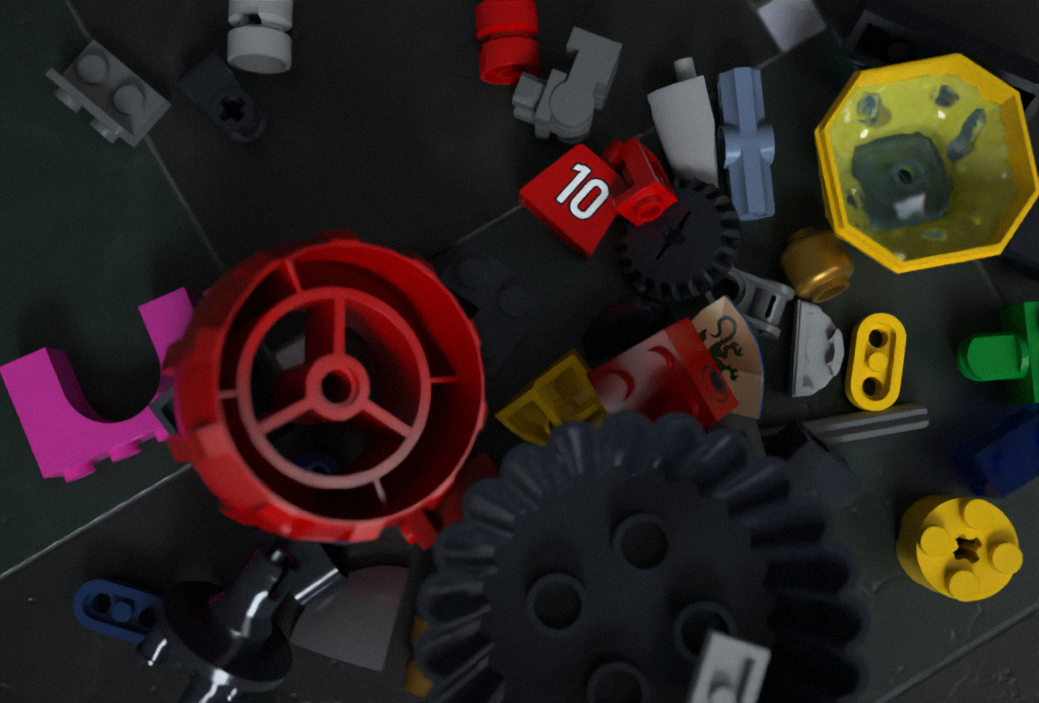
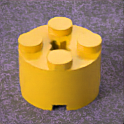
[896,494,1023,602]

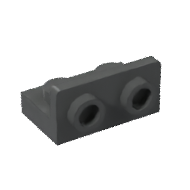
[45,39,171,147]

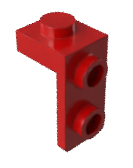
[396,452,500,551]

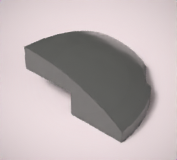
[290,564,410,672]

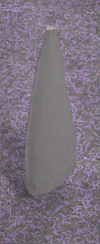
[647,57,735,268]

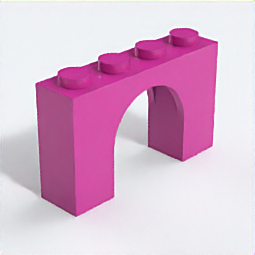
[0,287,201,482]

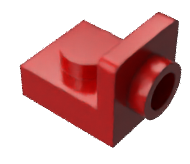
[612,136,678,226]

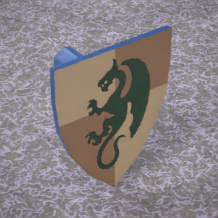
[691,295,764,420]

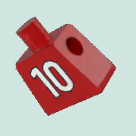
[519,138,631,262]

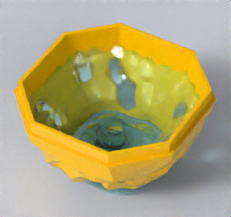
[814,53,1039,274]

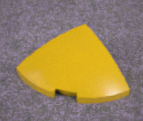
[494,348,609,447]

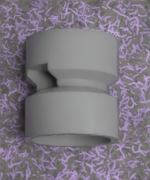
[227,0,293,74]

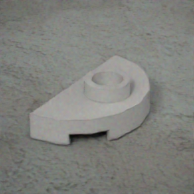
[787,300,844,398]

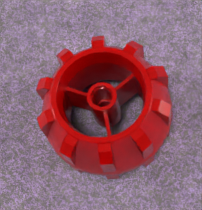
[161,230,488,542]

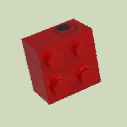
[586,317,739,429]

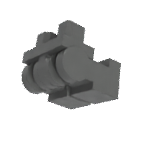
[512,26,622,146]

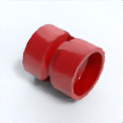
[474,0,542,85]

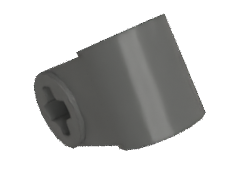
[695,267,795,339]

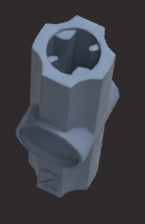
[716,67,775,221]

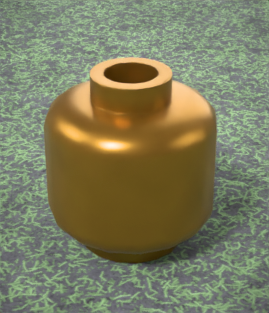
[779,227,854,303]

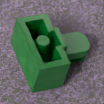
[955,301,1039,405]

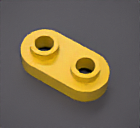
[845,313,906,411]

